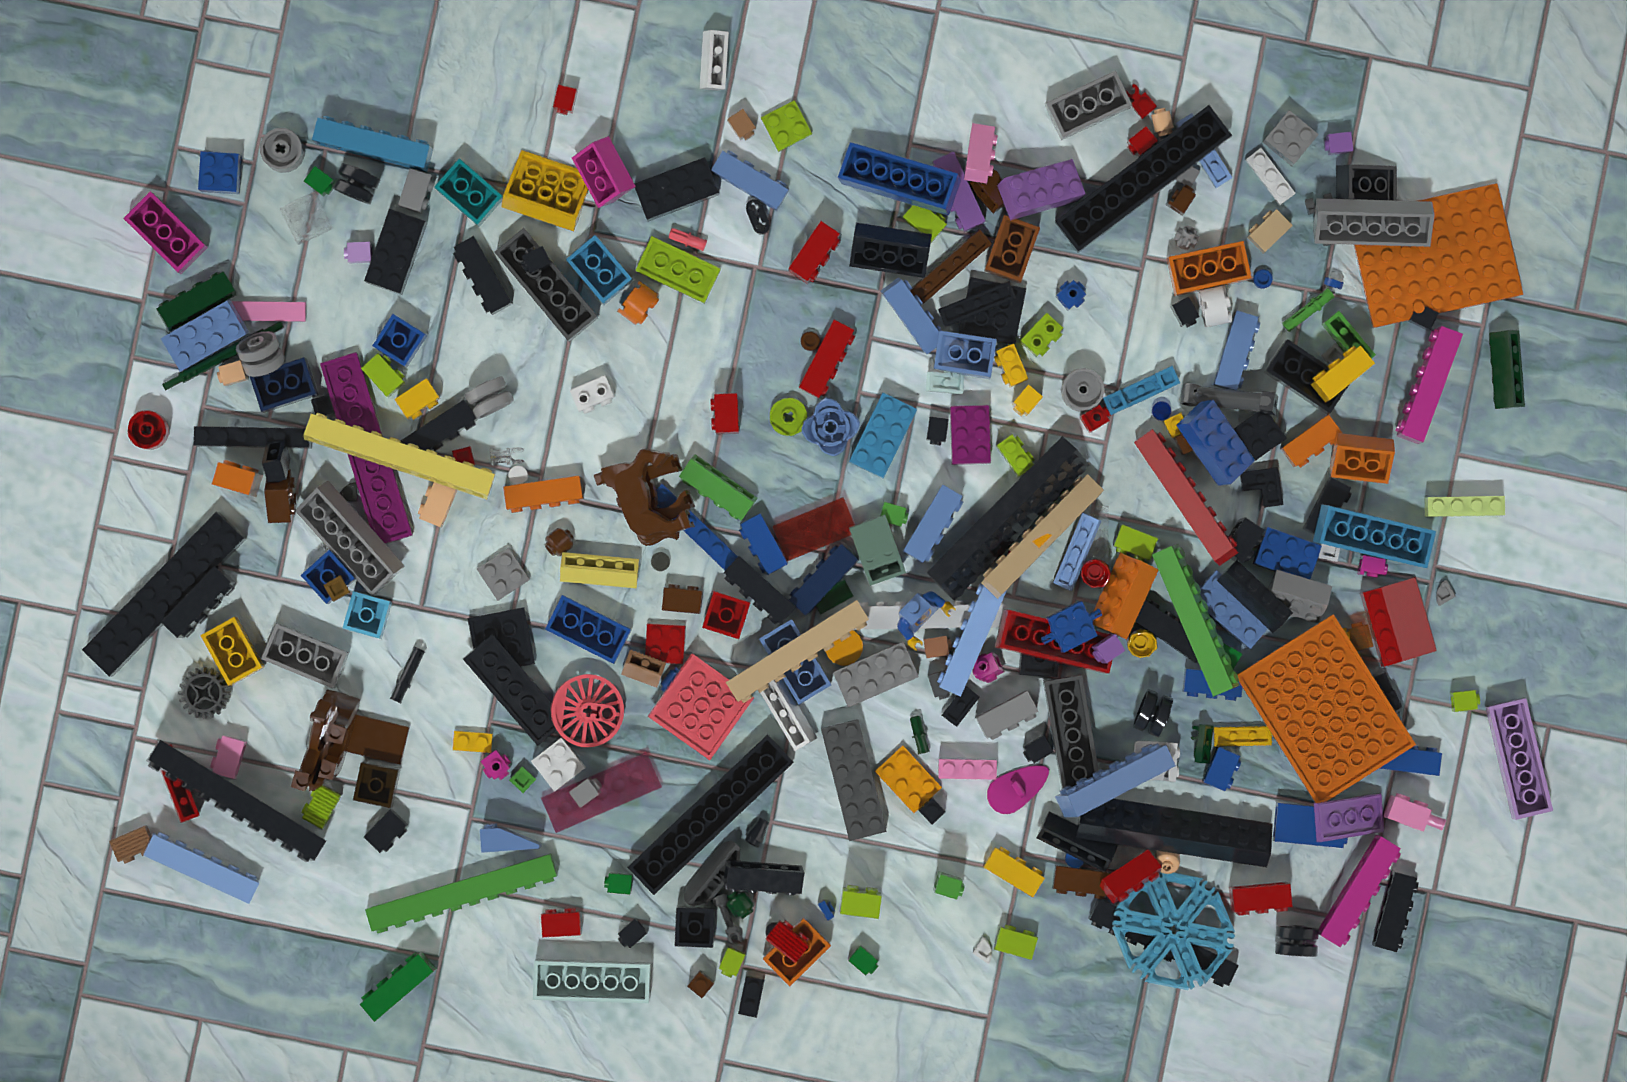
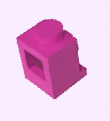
[1357,555,1388,578]

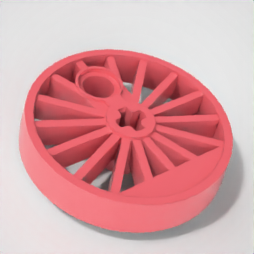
[551,674,624,747]

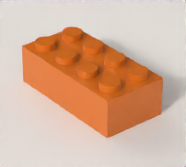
[1167,241,1252,296]
[1093,553,1159,640]

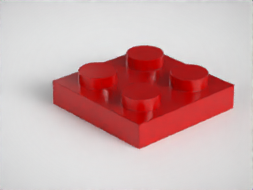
[645,624,685,664]

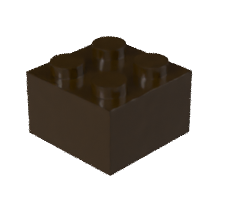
[353,762,401,808]

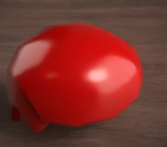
[1081,559,1111,588]

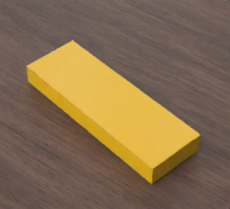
[1213,726,1272,746]

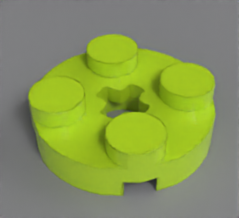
[770,398,807,436]

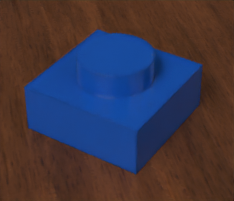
[818,900,835,921]

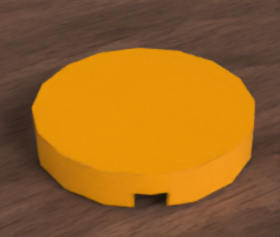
[826,630,863,666]

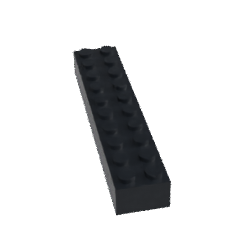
[1055,105,1232,253]
[927,436,1089,601]
[82,512,246,677]
[627,734,794,895]
[146,740,326,862]
[1076,798,1273,868]

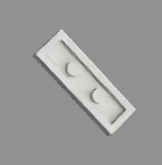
[1245,148,1296,205]

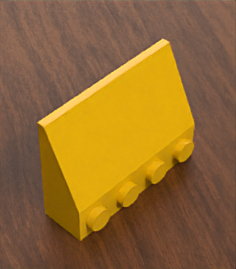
[501,150,589,231]

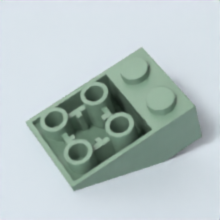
[849,515,906,586]

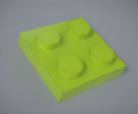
[761,100,812,152]

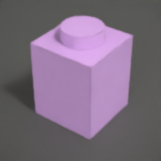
[344,242,372,264]

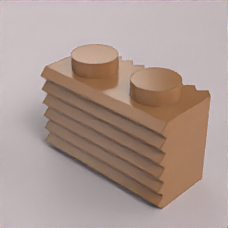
[621,650,666,688]
[109,825,152,864]

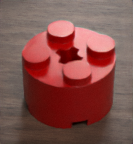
[127,411,170,450]

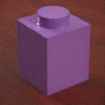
[1324,132,1353,155]
[1092,634,1125,663]

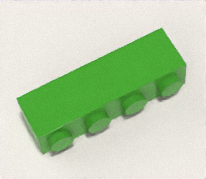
[679,454,758,521]

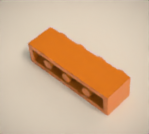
[503,476,583,513]

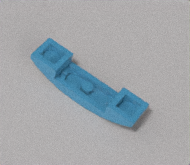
[1103,366,1180,415]

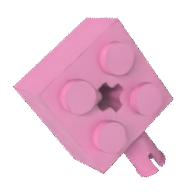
[1383,793,1446,832]

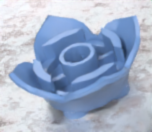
[801,398,860,456]

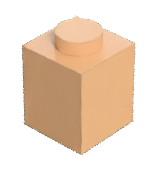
[217,360,248,386]

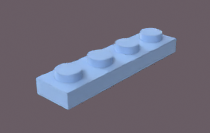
[1176,113,1232,188]
[1053,513,1102,591]

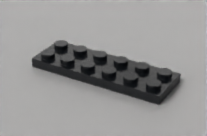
[463,634,567,746]

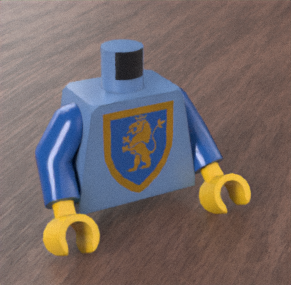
[897,591,956,651]

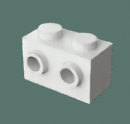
[570,375,615,414]

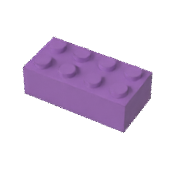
[997,159,1085,221]

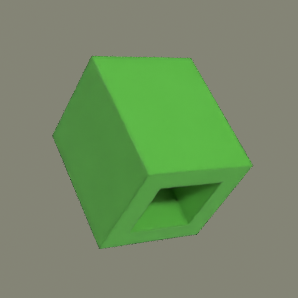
[880,502,909,527]

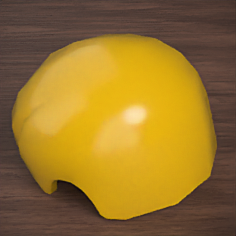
[1127,629,1157,658]

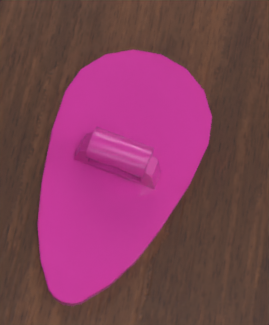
[987,766,1049,814]

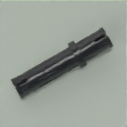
[390,646,426,704]

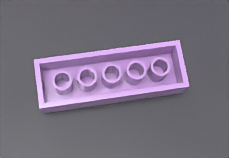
[1485,698,1553,820]

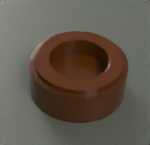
[801,332,820,351]

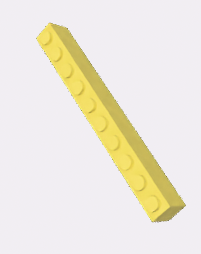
[304,413,495,500]

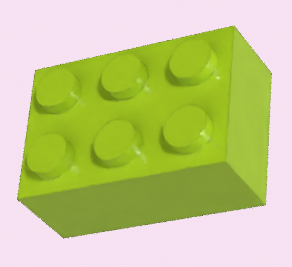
[840,885,882,919]

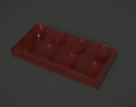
[773,497,855,562]

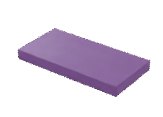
[1314,793,1384,842]

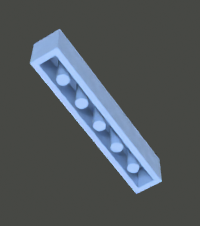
[937,583,1007,697]
[143,832,259,904]

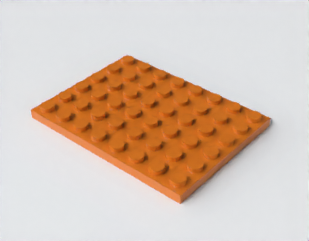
[1354,183,1523,328]
[1237,614,1416,803]

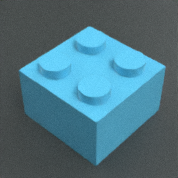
[343,591,392,639]

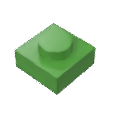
[509,766,536,793]

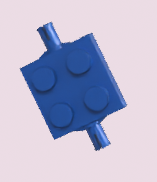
[1041,601,1102,653]

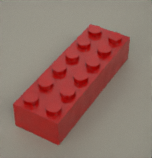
[995,610,1118,674]

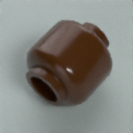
[544,528,574,556]

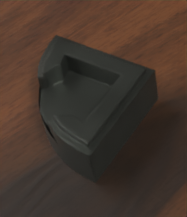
[340,482,358,502]

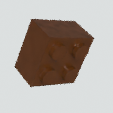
[264,469,297,523]

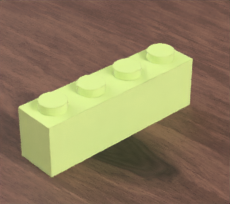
[1424,496,1505,517]

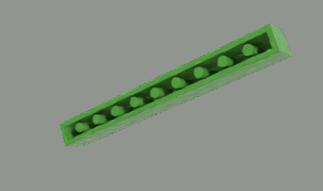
[365,854,558,934]

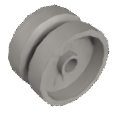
[260,128,305,173]
[236,331,285,377]
[1061,368,1105,412]
[465,376,514,419]

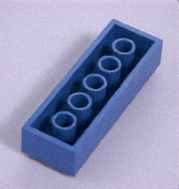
[838,142,961,216]

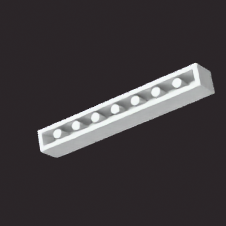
[853,601,1007,630]

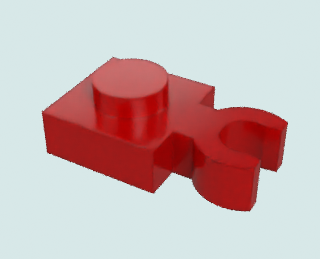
[1126,84,1157,119]

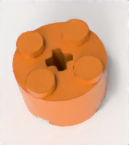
[617,280,659,325]

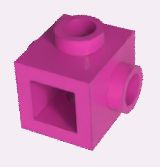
[972,652,1005,683]
[480,750,511,780]

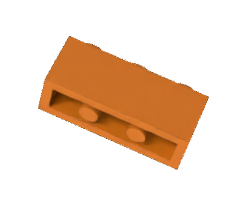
[1281,414,1342,468]

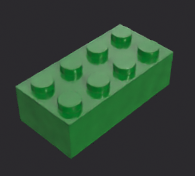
[359,952,437,1022]

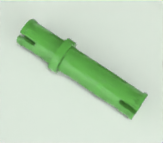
[1282,288,1335,332]

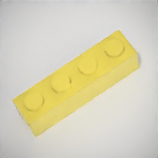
[560,552,639,588]

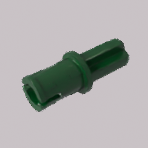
[910,716,930,755]

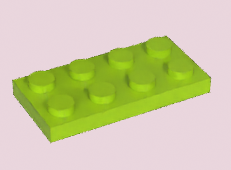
[635,236,721,304]

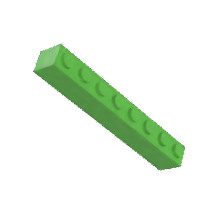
[1152,544,1240,697]

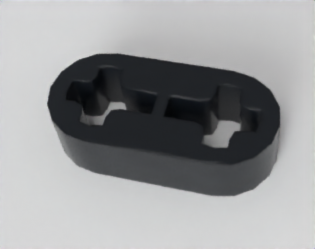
[746,199,770,235]

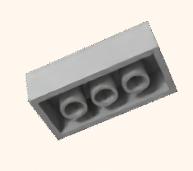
[1045,71,1132,140]
[261,623,349,688]
[833,642,919,708]

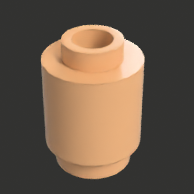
[1151,108,1174,137]

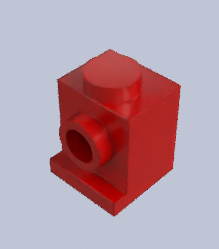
[1080,405,1111,433]

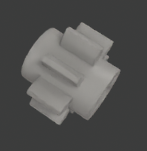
[1174,226,1199,250]

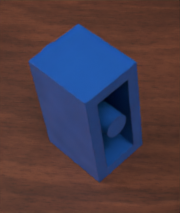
[1202,747,1242,791]

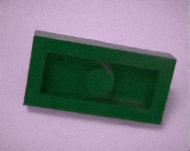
[1191,724,1214,764]

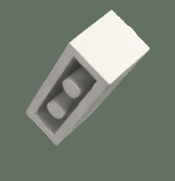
[700,30,729,91]

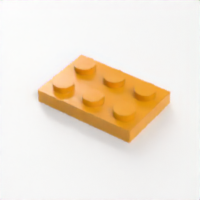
[875,745,942,813]

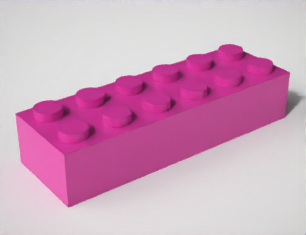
[1395,326,1463,444]
[1318,835,1401,947]

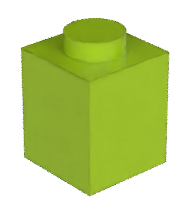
[1450,690,1480,712]
[719,946,746,978]

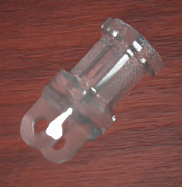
[490,447,525,466]

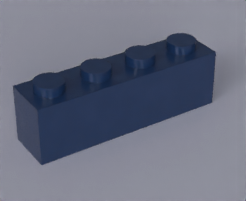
[789,544,859,616]

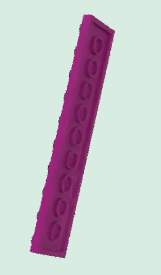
[320,352,413,544]

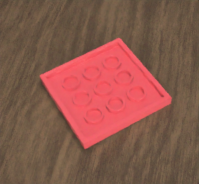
[648,654,754,760]

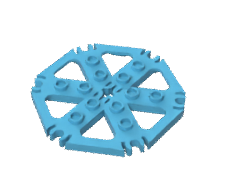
[1112,872,1235,990]

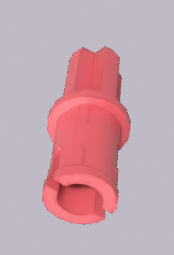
[669,228,707,251]

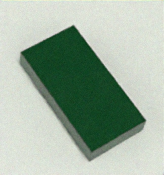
[815,580,854,615]

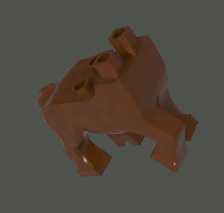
[594,448,695,546]
[291,689,361,792]

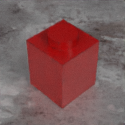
[553,85,578,115]
[1127,126,1158,157]

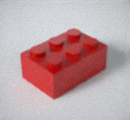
[788,221,841,285]
[1229,882,1293,915]

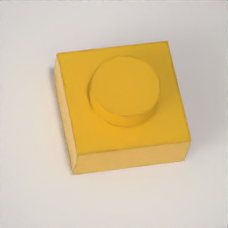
[1163,413,1183,438]

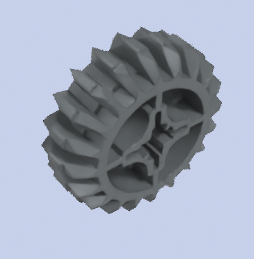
[178,667,231,719]

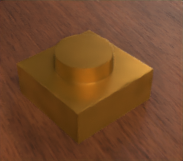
[324,575,350,602]

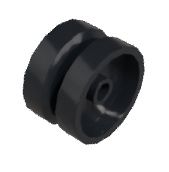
[331,163,381,205]
[1133,689,1173,737]
[1275,925,1319,957]

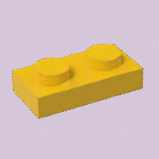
[453,731,493,753]

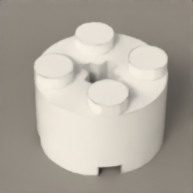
[1198,285,1232,327]

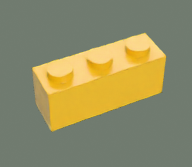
[983,846,1045,897]

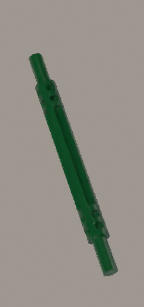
[162,321,284,391]

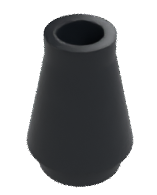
[745,817,769,848]

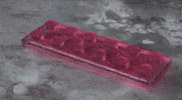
[541,752,662,833]

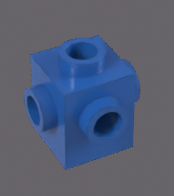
[1055,280,1086,311]

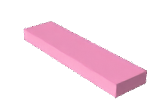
[232,301,306,322]

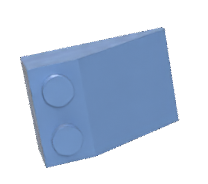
[934,331,997,379]
[480,823,542,853]

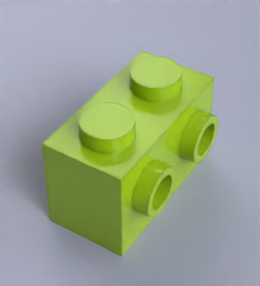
[1020,313,1063,357]
[996,434,1035,477]

